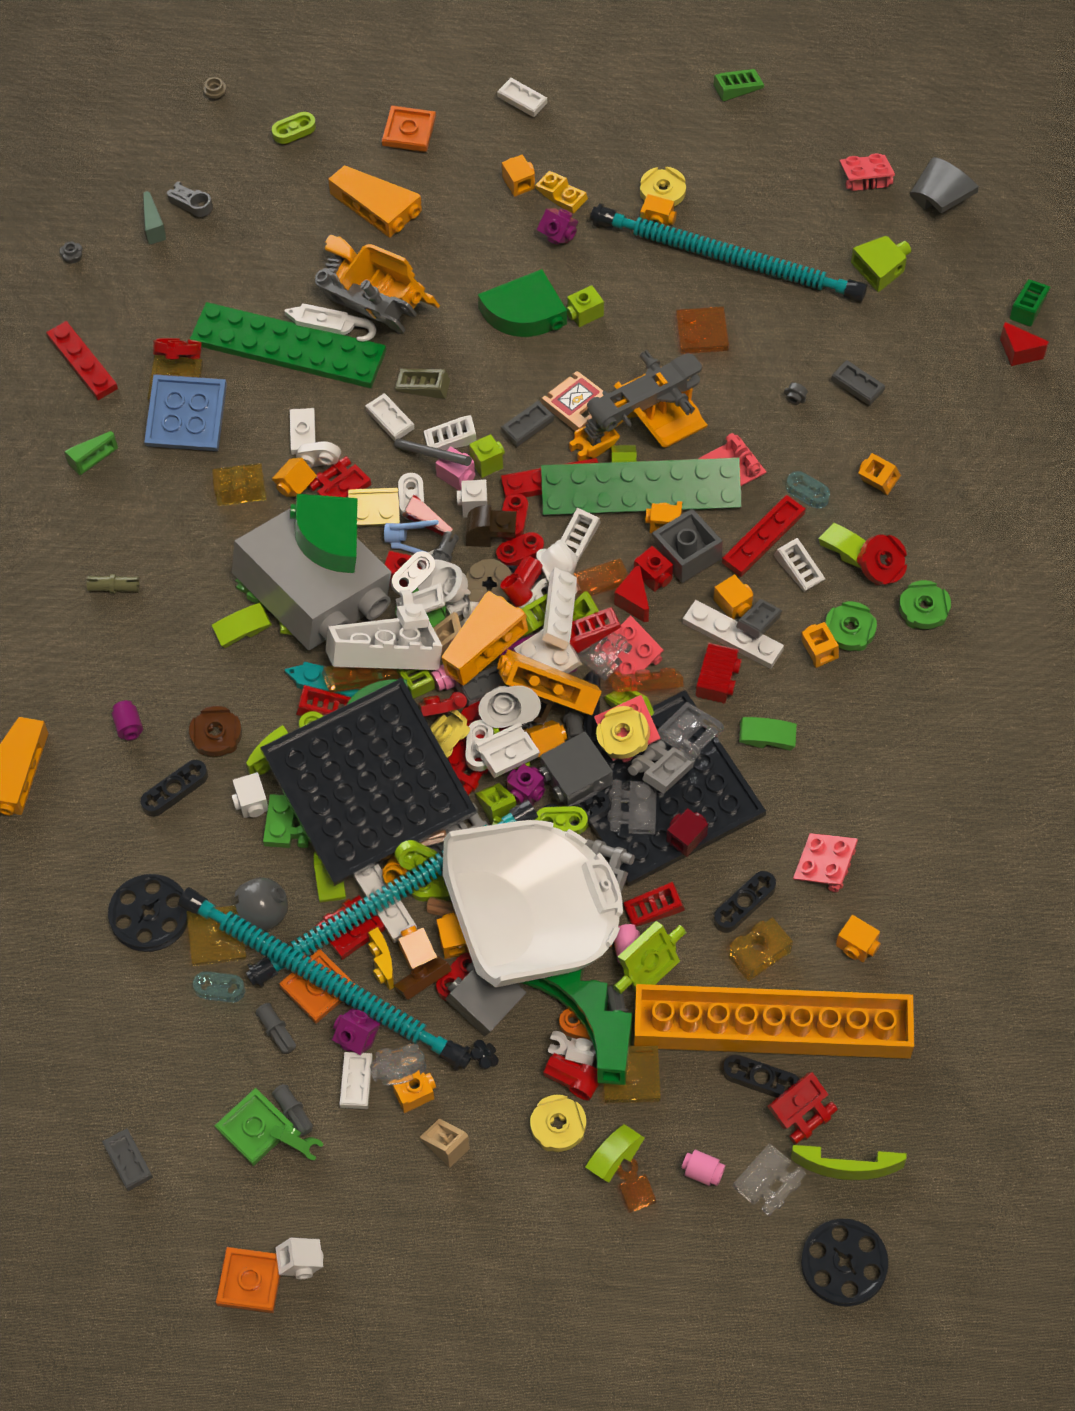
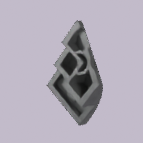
[910,157,979,213]

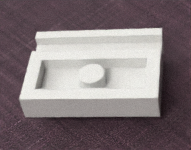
[474,722,540,778]

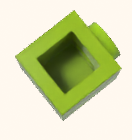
[566,285,604,327]
[469,434,505,478]

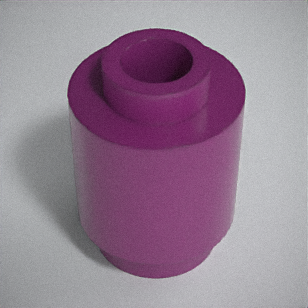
[112,700,143,740]

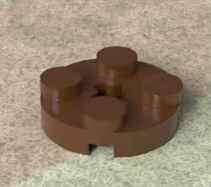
[189,706,242,757]

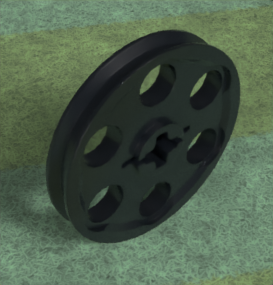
[108,874,190,952]
[801,1219,888,1307]

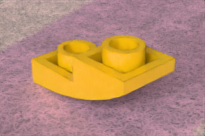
[535,171,588,214]
[368,927,394,990]

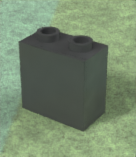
[538,732,613,807]
[445,962,527,1037]

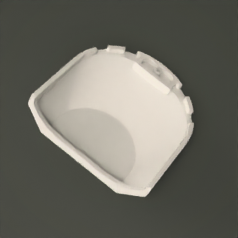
[443,820,623,987]

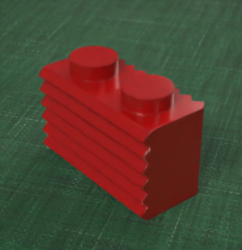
[696,643,742,704]

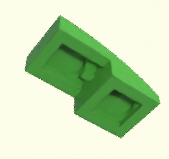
[739,717,797,751]

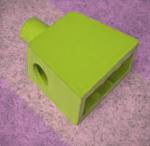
[851,236,911,292]

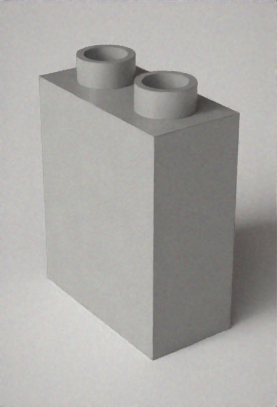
[232,509,391,650]

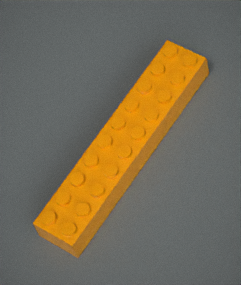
[634,984,914,1059]

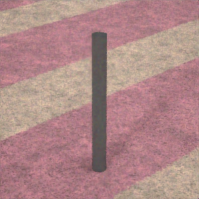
[394,438,472,466]

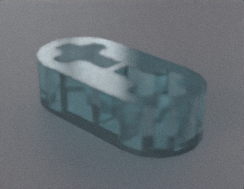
[786,471,830,508]
[193,971,245,1002]

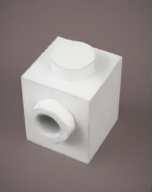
[457,480,487,518]
[232,772,268,818]
[275,1238,323,1280]

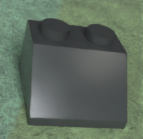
[652,508,723,583]

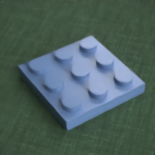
[144,375,227,451]

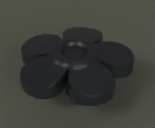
[471,1039,499,1070]

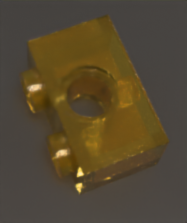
[212,463,267,506]
[729,917,793,982]

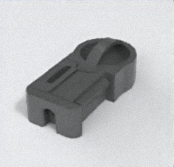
[167,182,213,217]

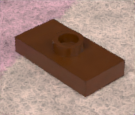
[393,956,452,1000]

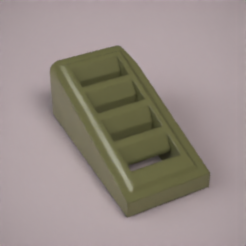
[395,369,450,398]

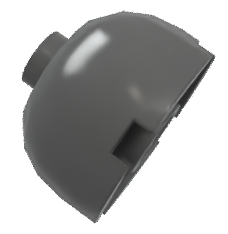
[235,877,288,932]

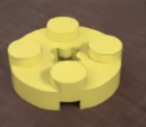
[640,167,686,206]
[596,706,650,759]
[430,710,470,758]
[530,1095,586,1152]

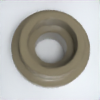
[203,77,226,99]

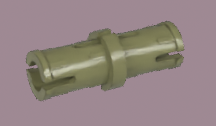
[87,574,140,594]

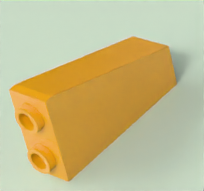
[328,165,422,238]
[441,591,528,686]
[497,649,602,715]
[0,717,48,816]

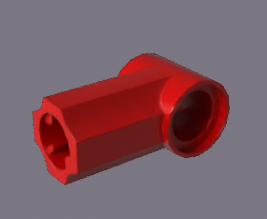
[500,556,543,607]
[543,1053,599,1101]

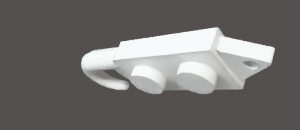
[284,303,376,342]

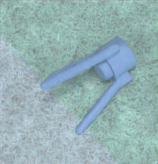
[384,520,439,553]

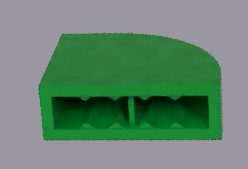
[478,269,567,337]
[290,494,358,573]

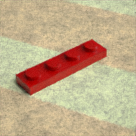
[46,321,118,400]
[501,458,598,498]
[722,495,806,577]

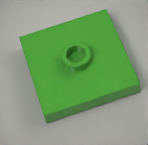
[215,1088,294,1166]

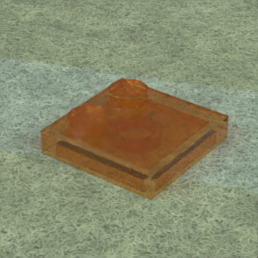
[676,306,729,354]

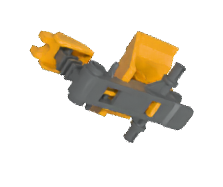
[315,235,440,334]
[569,350,708,461]

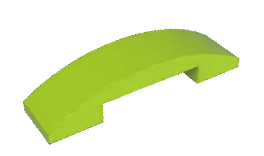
[791,1145,907,1180]

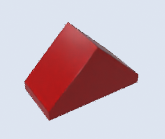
[1000,322,1049,366]
[614,566,649,622]

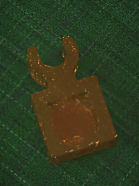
[617,1158,656,1213]

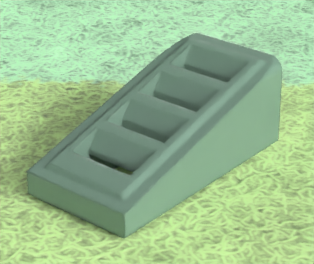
[143,191,166,245]

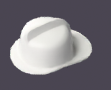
[536,540,579,594]
[418,560,471,603]
[478,686,541,728]

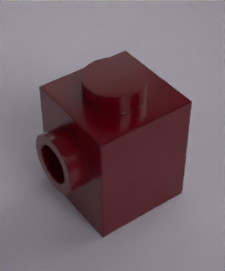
[666,808,708,857]

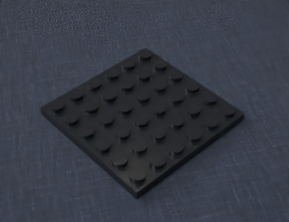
[260,678,477,886]
[584,690,766,886]

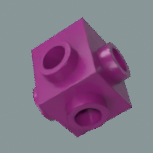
[537,208,579,245]
[506,763,545,806]
[332,1009,380,1055]

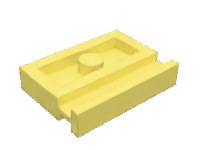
[348,488,400,527]

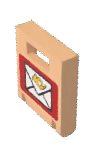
[541,371,603,431]

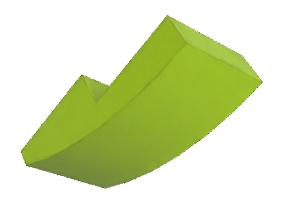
[818,523,865,568]
[212,603,272,648]
[246,725,288,775]
[585,1124,645,1182]

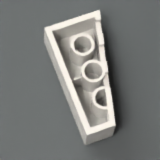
[326,618,442,670]

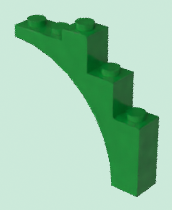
[520,968,632,1085]

